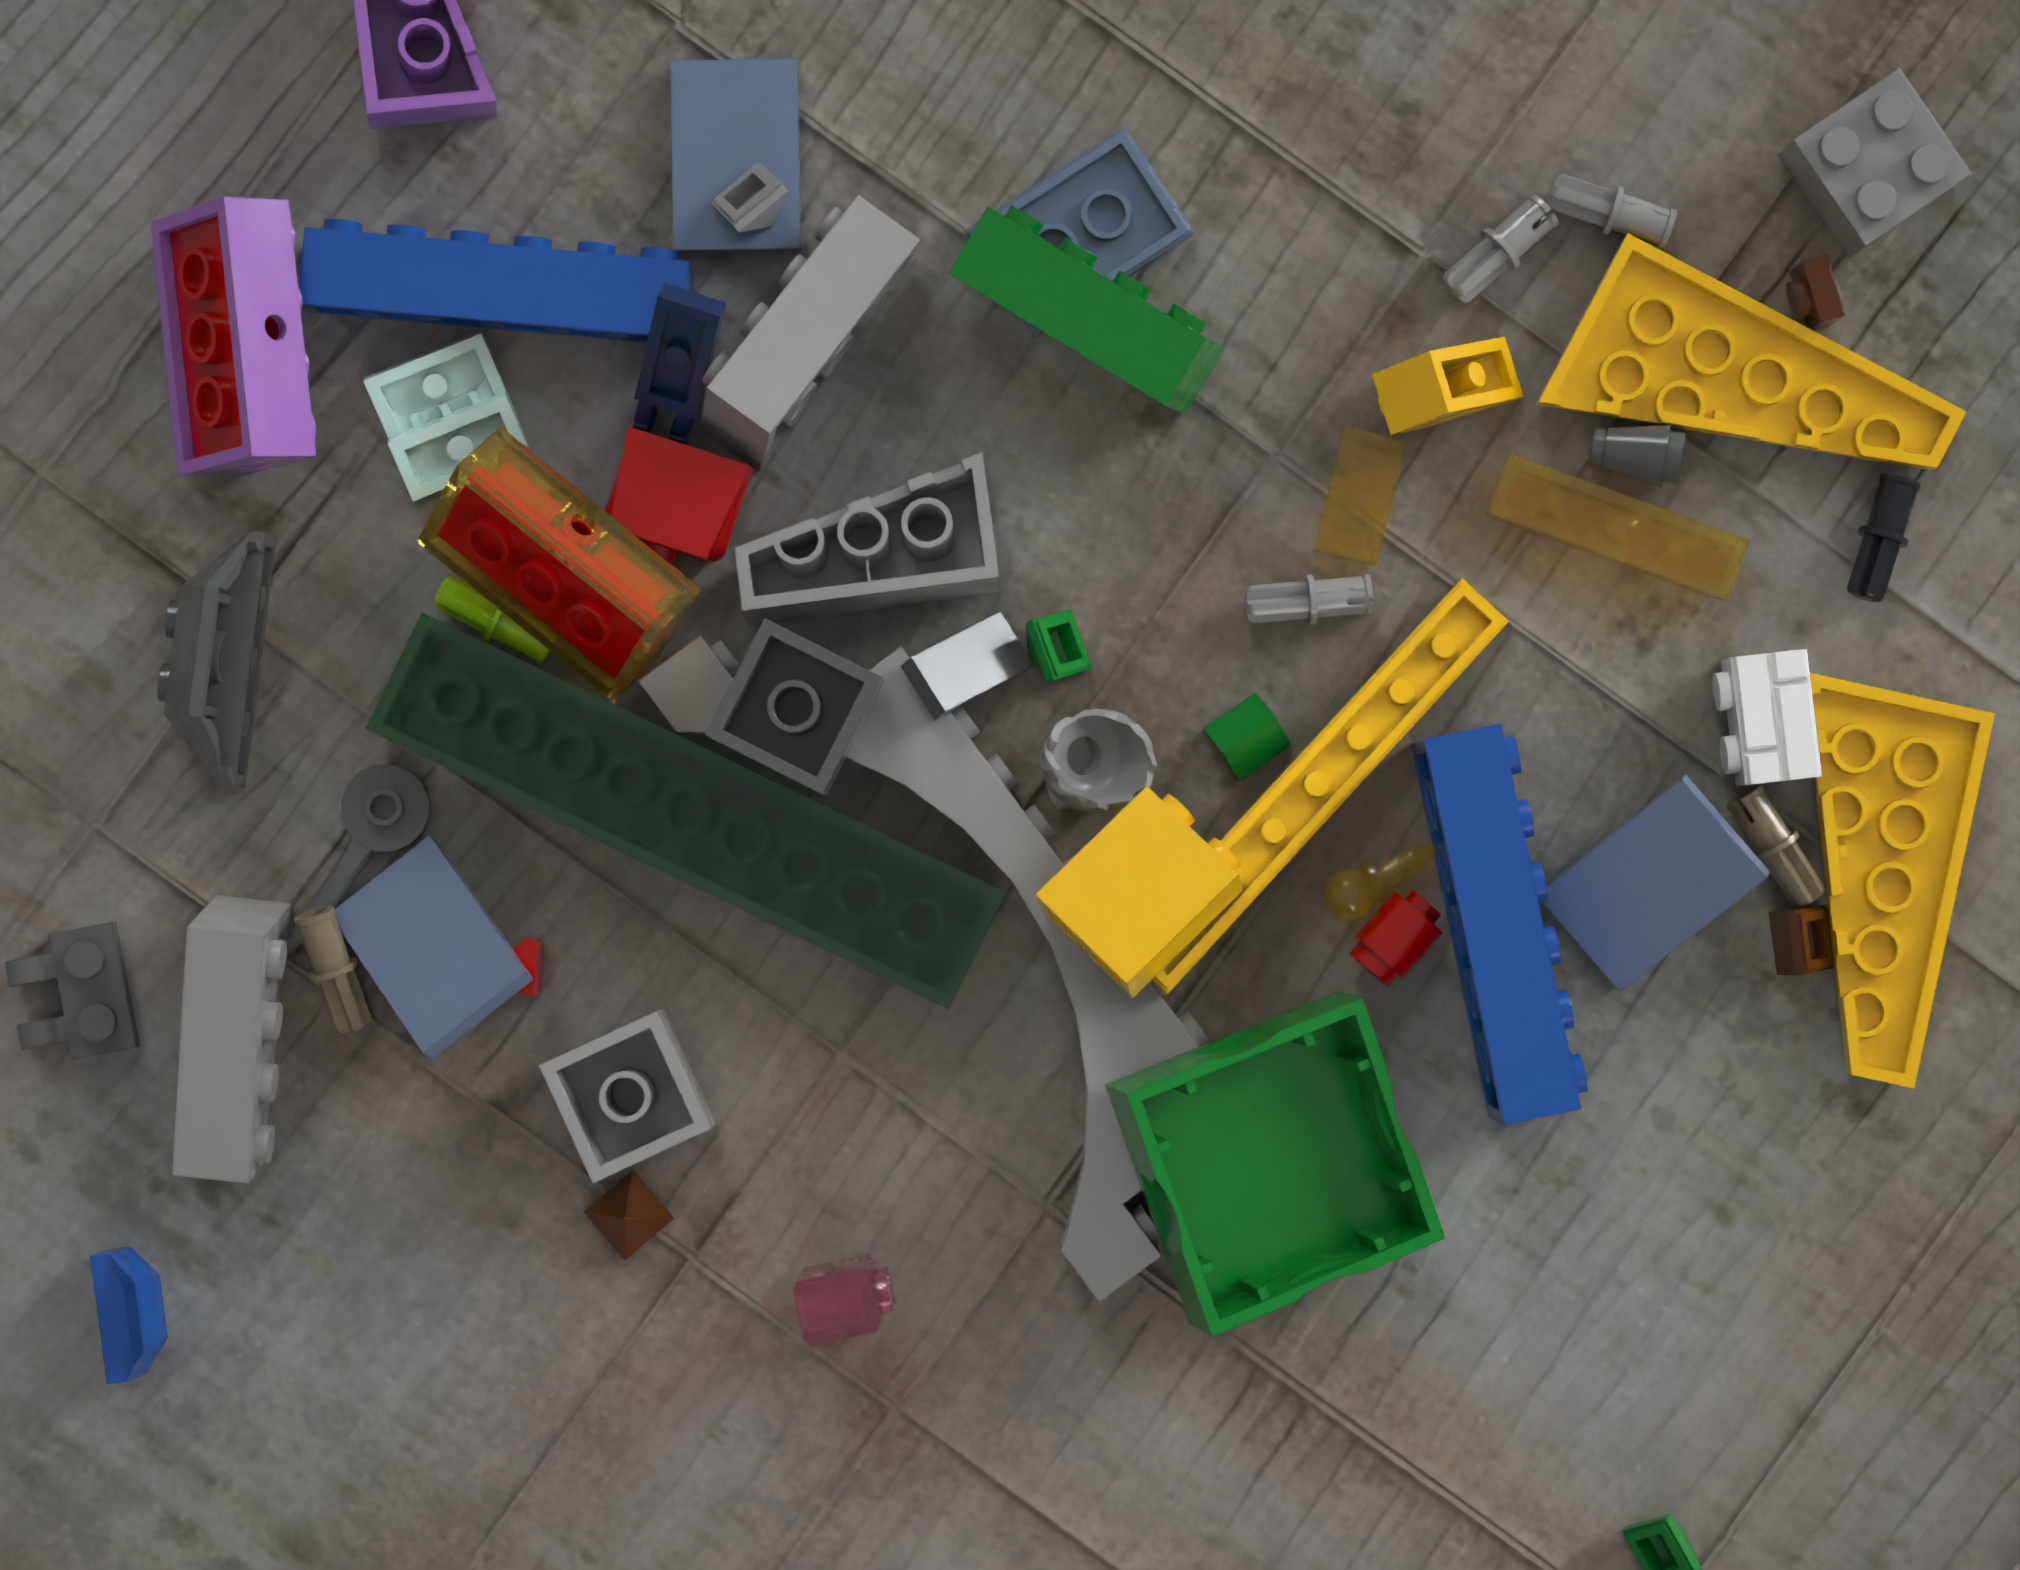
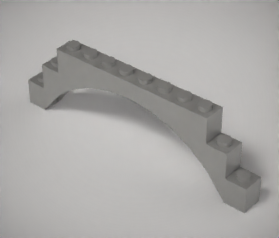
[639,635,1209,1302]

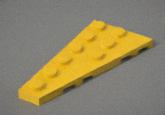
[1535,233,1967,471]
[1810,673,1995,1089]

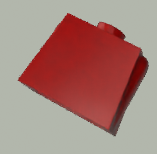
[603,426,754,564]

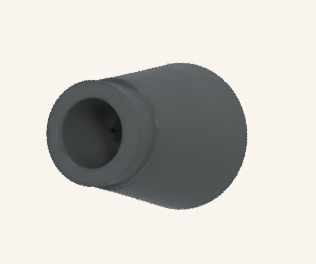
[1590,425,1686,488]

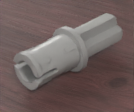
[1547,174,1677,248]
[1443,194,1559,303]
[1244,574,1374,625]

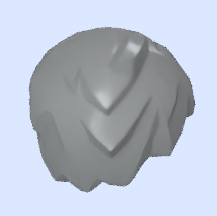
[1040,709,1157,813]

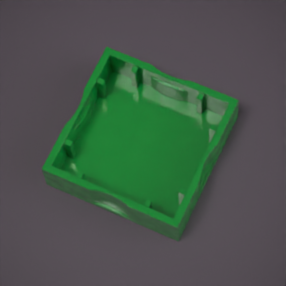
[1105,991,1445,1337]

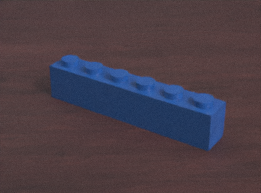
[299,219,693,343]

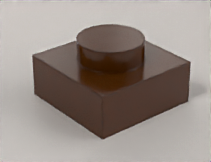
[1786,254,1845,330]

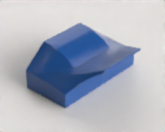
[90,1247,168,1384]

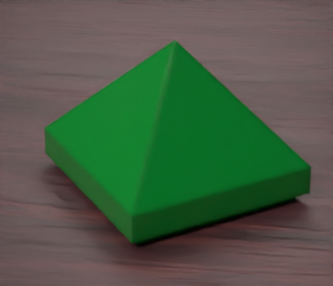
[1025,609,1092,683]
[1621,1514,1702,1570]

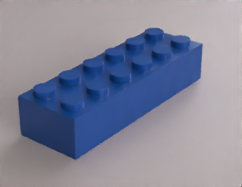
[1411,724,1588,1125]

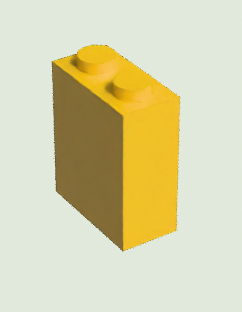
[1035,786,1243,999]

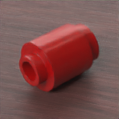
[1349,890,1443,987]

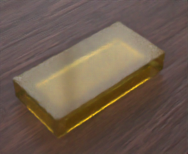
[1313,426,1407,566]

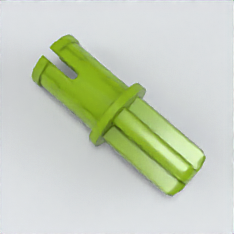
[433,575,559,666]

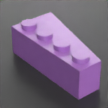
[353,0,497,129]

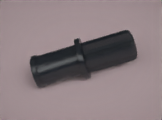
[1847,473,1921,602]

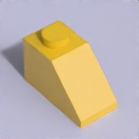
[1372,336,1524,435]

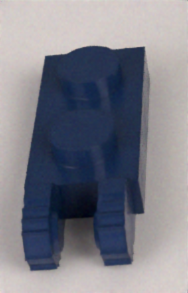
[633,283,726,445]

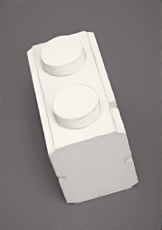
[1712,649,1822,786]

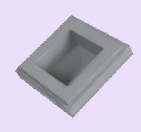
[711,162,788,232]

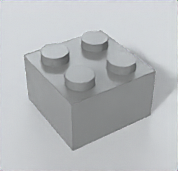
[1778,68,1972,258]
[539,1008,717,1183]

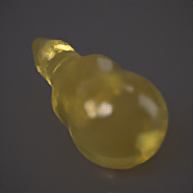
[1324,844,1436,920]

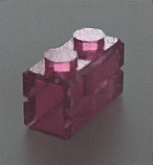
[793,1254,896,1346]

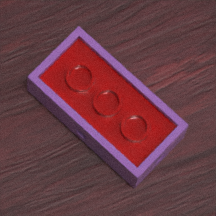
[150,196,316,476]

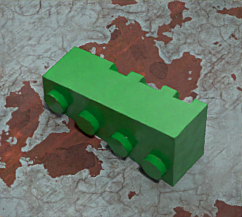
[948,205,1225,414]

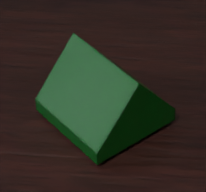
[1203,693,1291,781]

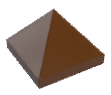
[584,1170,674,1260]

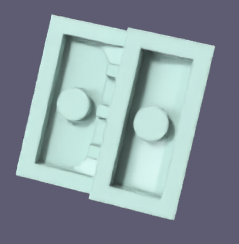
[363,330,531,502]

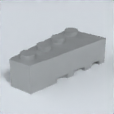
[699,195,920,472]
[734,452,1000,626]
[172,895,292,1184]

